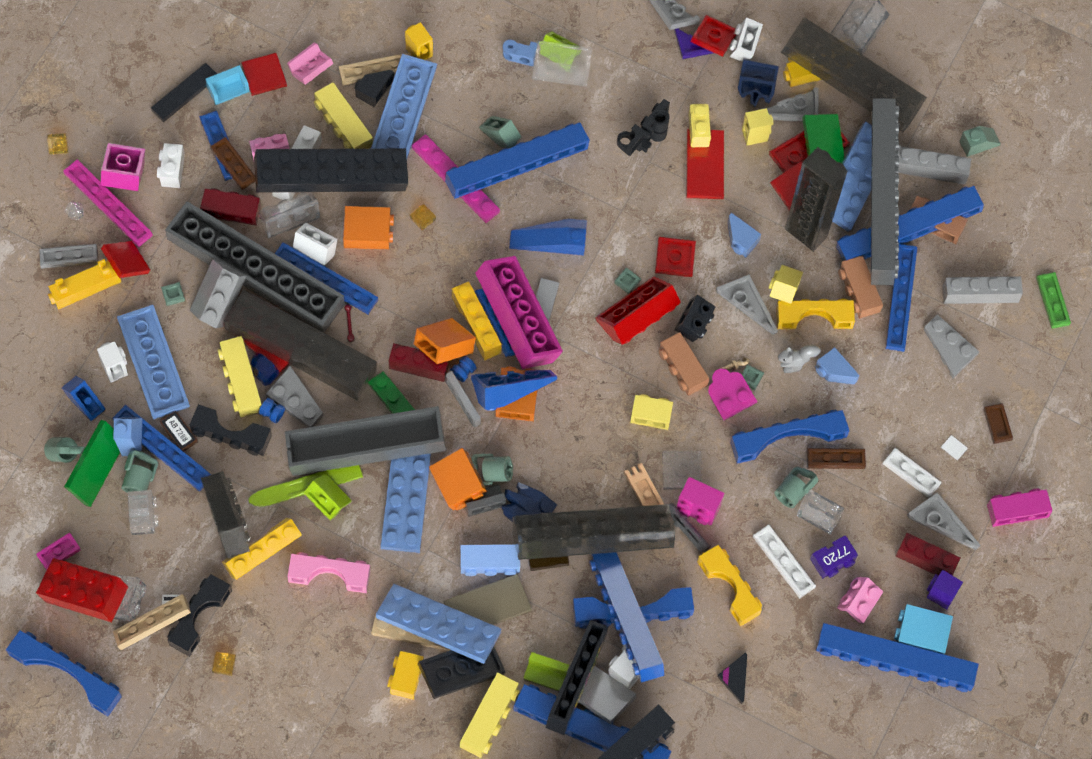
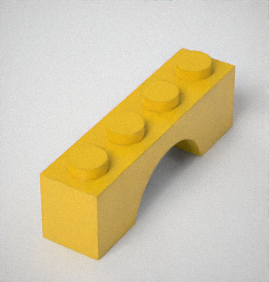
[452,281,502,361]
[776,299,855,329]
[222,518,302,580]
[697,545,762,627]

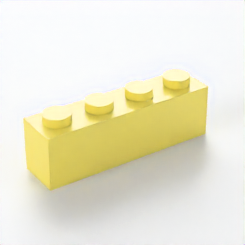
[314,83,373,149]
[217,336,262,418]
[460,673,520,758]

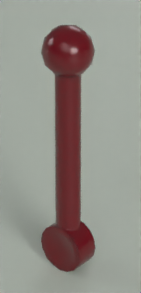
[344,304,355,342]

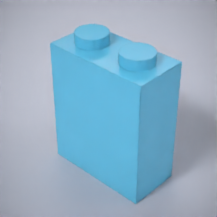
[894,604,953,654]

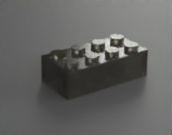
[201,471,251,559]

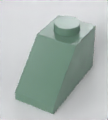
[479,116,522,149]
[959,126,1001,157]

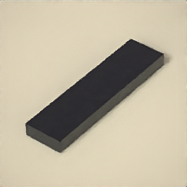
[151,63,217,122]

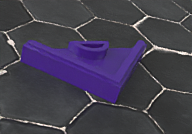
[674,28,713,59]

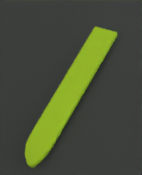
[248,465,363,507]

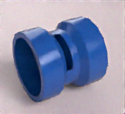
[450,356,477,382]
[259,398,285,424]

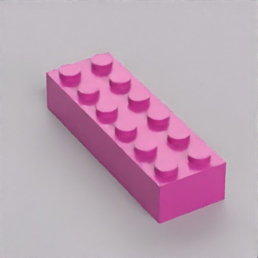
[475,256,563,369]

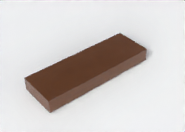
[210,137,255,190]
[807,448,866,469]

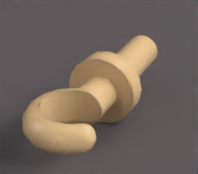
[721,357,749,370]

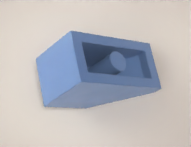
[727,213,761,258]
[815,347,860,384]
[113,417,142,457]

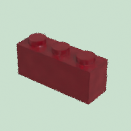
[200,188,261,226]
[388,343,449,382]
[896,533,961,576]

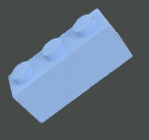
[460,544,520,576]

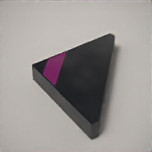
[717,652,747,704]

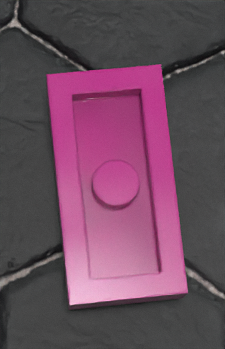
[36,532,81,571]

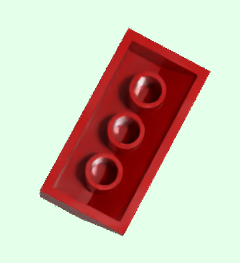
[595,276,681,345]

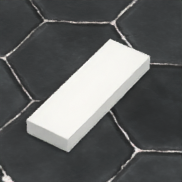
[883,448,942,498]

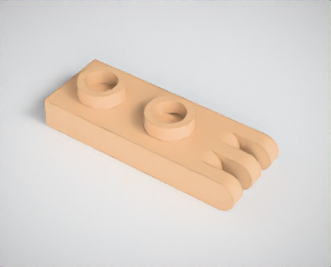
[624,463,665,517]

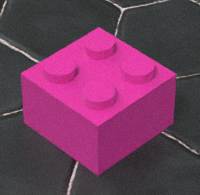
[101,143,145,191]
[677,477,725,526]

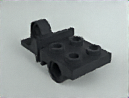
[617,99,670,156]

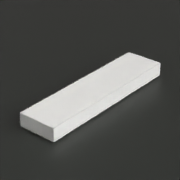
[753,525,816,599]

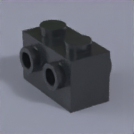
[674,294,716,342]

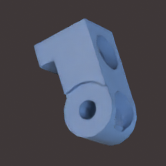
[503,40,538,66]

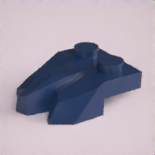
[738,60,779,107]
[501,482,557,536]

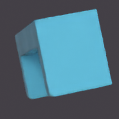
[206,65,250,105]

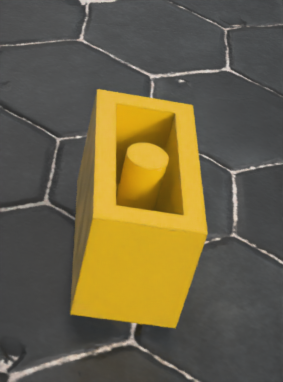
[405,22,433,60]
[387,651,424,700]

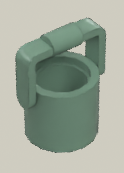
[44,437,85,463]
[121,450,158,496]
[472,454,513,486]
[774,467,819,509]

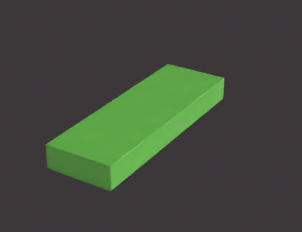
[1036,272,1071,328]

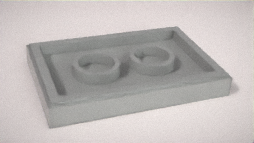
[579,665,637,724]

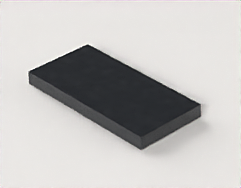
[418,647,506,699]

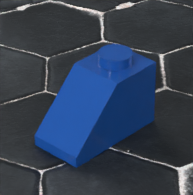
[62,376,106,421]

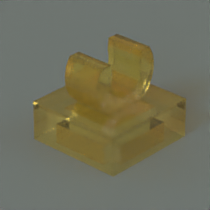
[47,133,69,154]
[410,204,436,230]
[212,651,236,676]

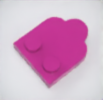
[708,369,757,421]

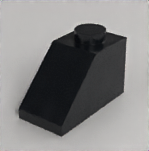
[354,70,394,107]

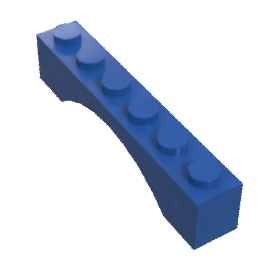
[730,410,850,464]
[572,587,694,629]
[6,630,122,717]

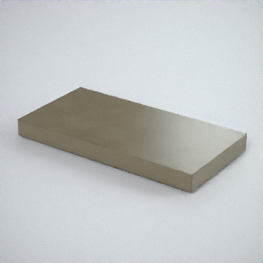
[444,574,532,625]

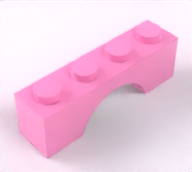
[287,552,370,593]

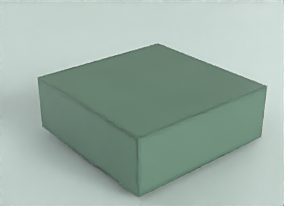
[614,268,641,294]
[161,282,185,306]
[742,364,764,391]

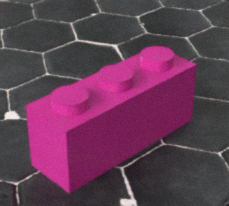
[987,488,1053,527]

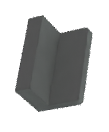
[465,485,506,517]

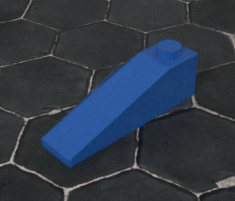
[509,218,587,255]
[471,370,557,411]

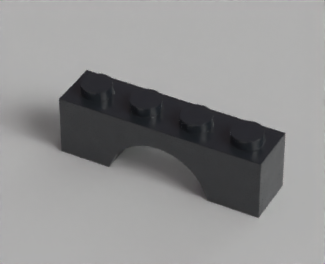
[190,404,272,456]
[167,574,232,657]

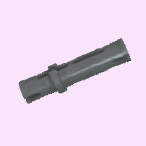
[663,503,711,554]

